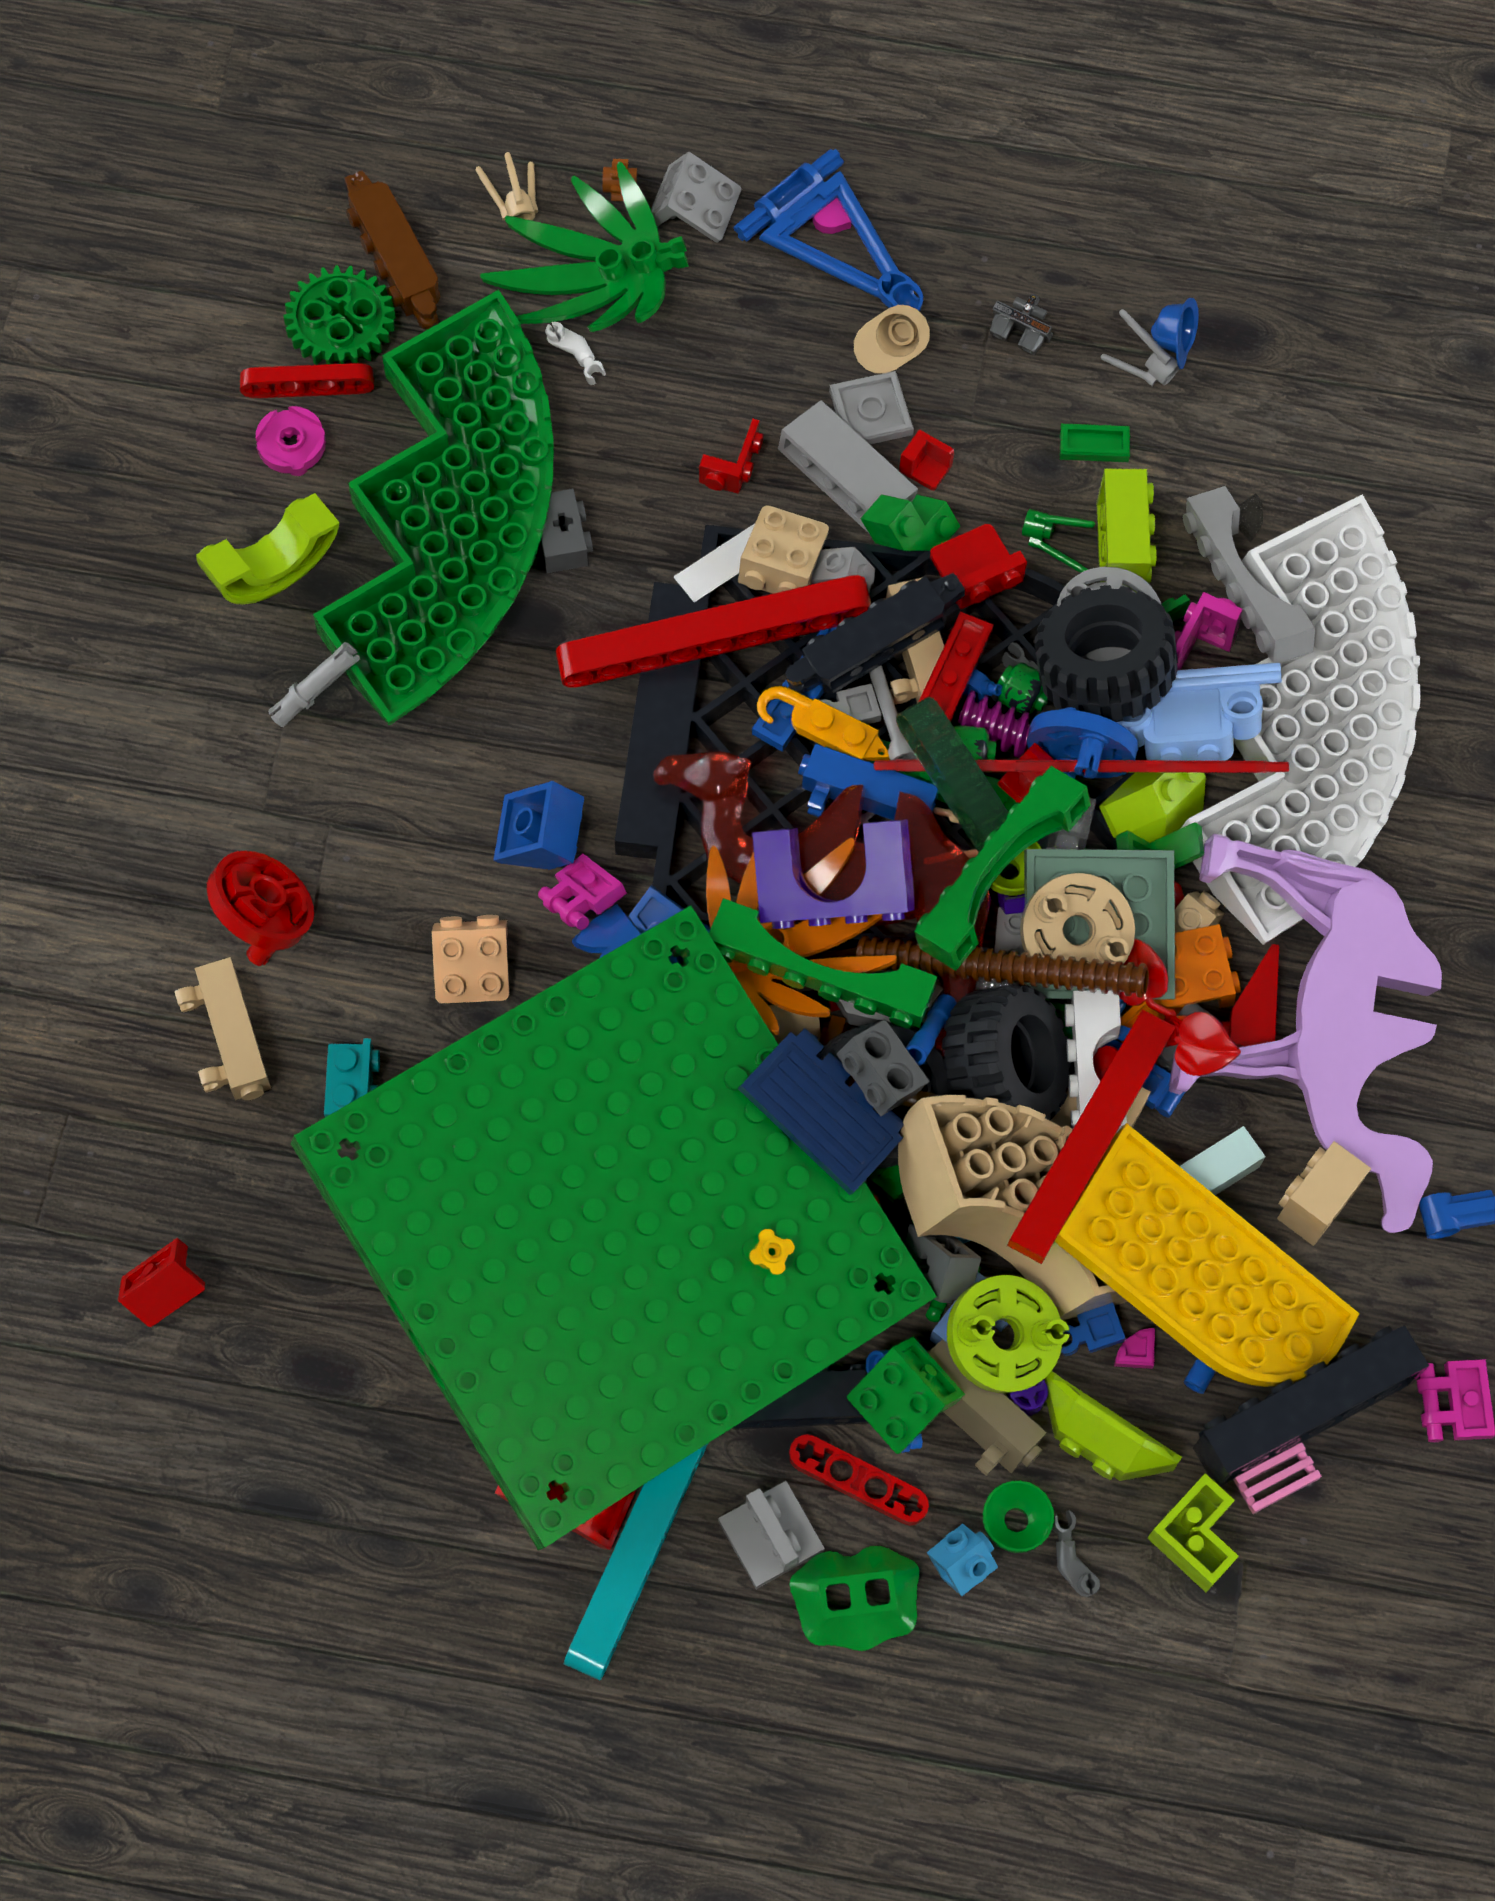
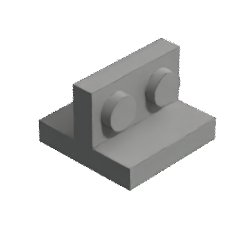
[718,1481,825,1589]

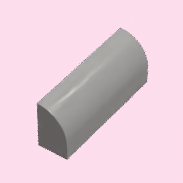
[778,400,918,533]

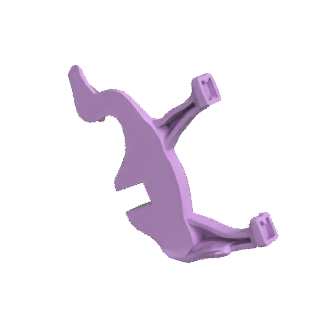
[1169,834,1442,1233]

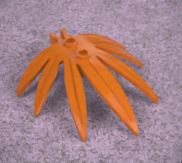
[706,838,897,1036]

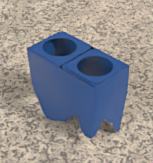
[572,904,641,958]

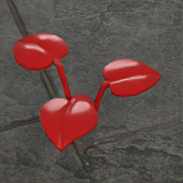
[1093,939,1241,1081]

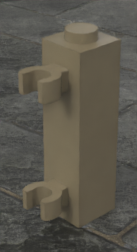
[928,1339,1046,1476]

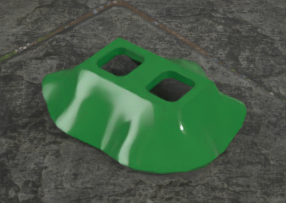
[789,1546,919,1651]

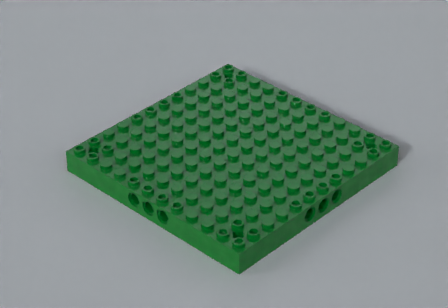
[291,905,937,1550]

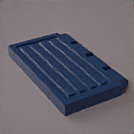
[737,1028,904,1195]

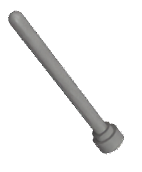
[869,665,920,761]

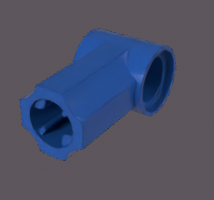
[1419,1190,1495,1239]

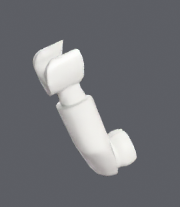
[545,322,606,385]

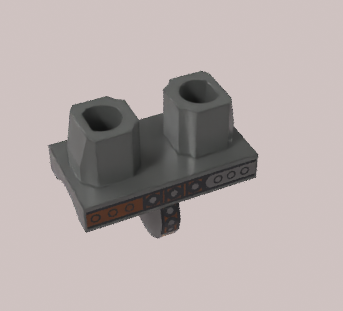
[990,294,1053,355]

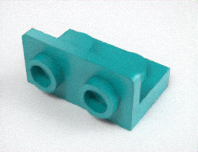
[324,1038,380,1117]

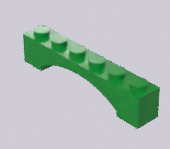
[914,766,1091,971]
[709,898,937,1028]

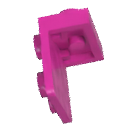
[1175,592,1243,670]

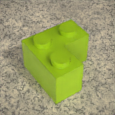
[1147,1473,1239,1592]

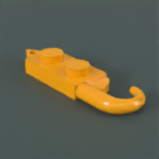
[757,686,890,761]

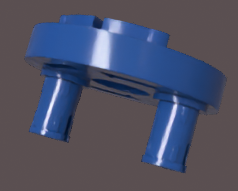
[1027,707,1139,779]

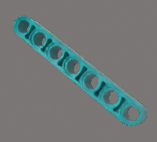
[564,1444,708,1681]

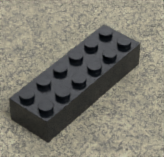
[1193,1325,1429,1487]

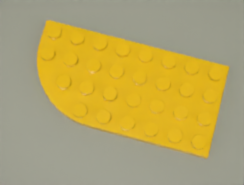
[1055,1123,1360,1387]

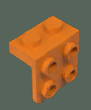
[1160,924,1241,1009]

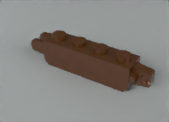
[344,170,440,331]

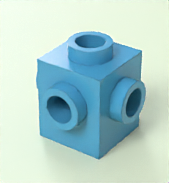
[927,1524,998,1596]

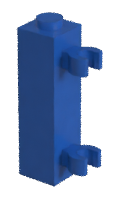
[798,744,939,831]

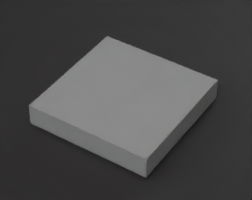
[829,371,914,444]

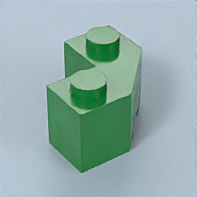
[860,494,960,551]

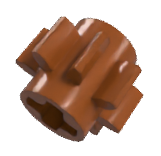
[602,159,637,201]

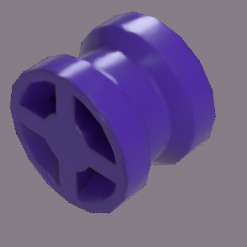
[1007,1372,1048,1416]

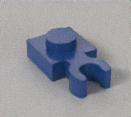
[1061,1302,1127,1356]

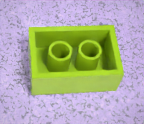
[1096,469,1156,593]

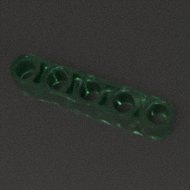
[896,697,1008,853]

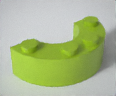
[196,493,339,605]

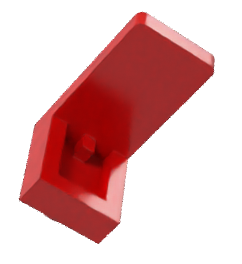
[699,418,764,494]

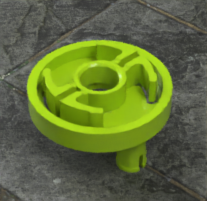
[947,1275,1070,1393]

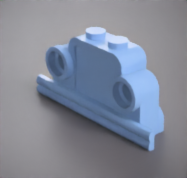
[1116,662,1282,761]

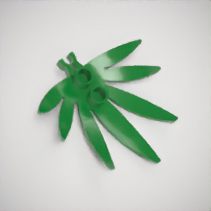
[480,161,689,332]

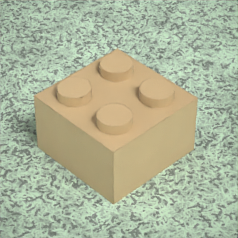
[1277,1141,1371,1246]

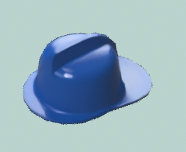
[1151,298,1199,369]

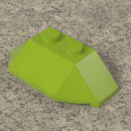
[1099,773,1206,843]
[1045,1371,1182,1481]

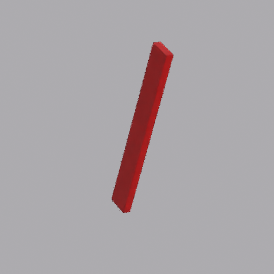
[1007,1009,1175,1264]

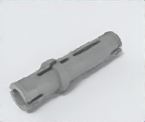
[268,642,360,727]

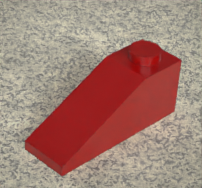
[1221,944,1279,1048]

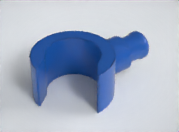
[963,669,1002,703]

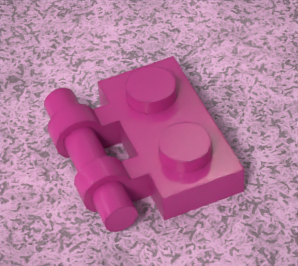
[538,854,627,930]
[1417,1359,1495,1442]

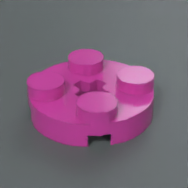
[256,406,326,476]

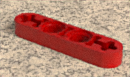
[240,363,374,398]
[789,1434,929,1526]

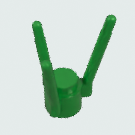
[1022,509,1095,573]

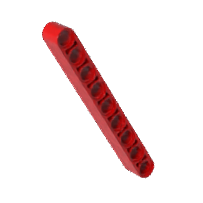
[556,575,872,688]

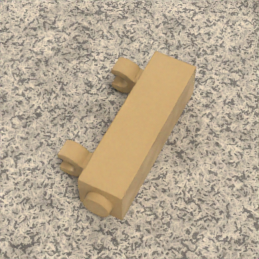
[886,578,944,704]
[174,957,271,1100]

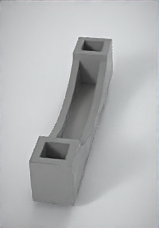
[1183,486,1315,663]

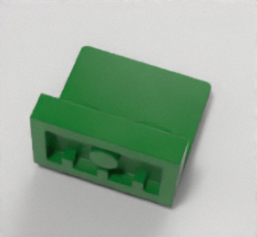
[847,1337,965,1454]

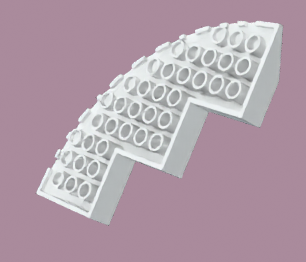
[1180,494,1420,945]

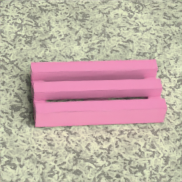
[1234,1443,1322,1514]

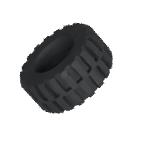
[1035,585,1178,722]
[942,984,1072,1120]

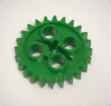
[283,265,396,365]

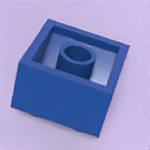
[493,781,584,870]

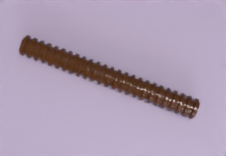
[856,936,1149,998]

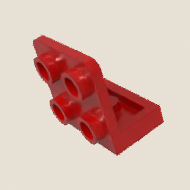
[930,524,1027,609]

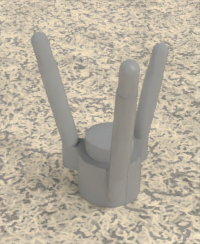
[1101,309,1179,386]

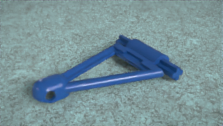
[734,149,923,311]

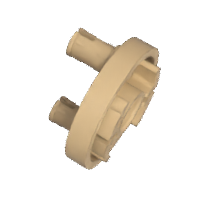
[1020,873,1135,964]

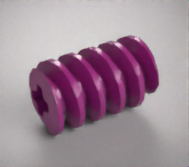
[957,690,1031,758]

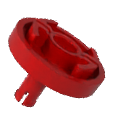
[207,851,314,966]

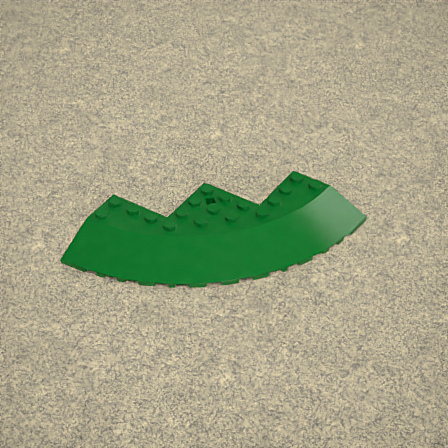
[313,289,554,726]

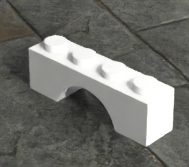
[1065,990,1127,1132]

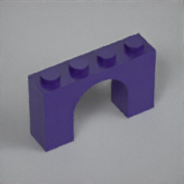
[752,819,915,929]

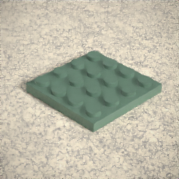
[1024,849,1175,1000]

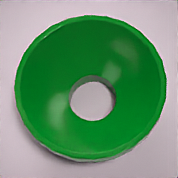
[982,1481,1054,1553]

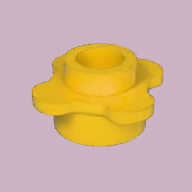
[749,1229,795,1275]

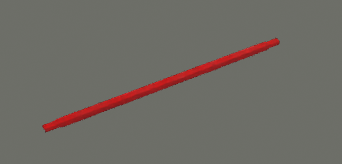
[874,760,1289,773]

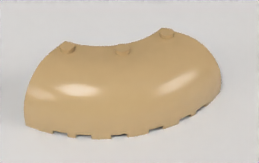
[898,1095,1128,1320]

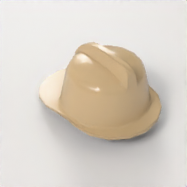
[854,305,930,373]

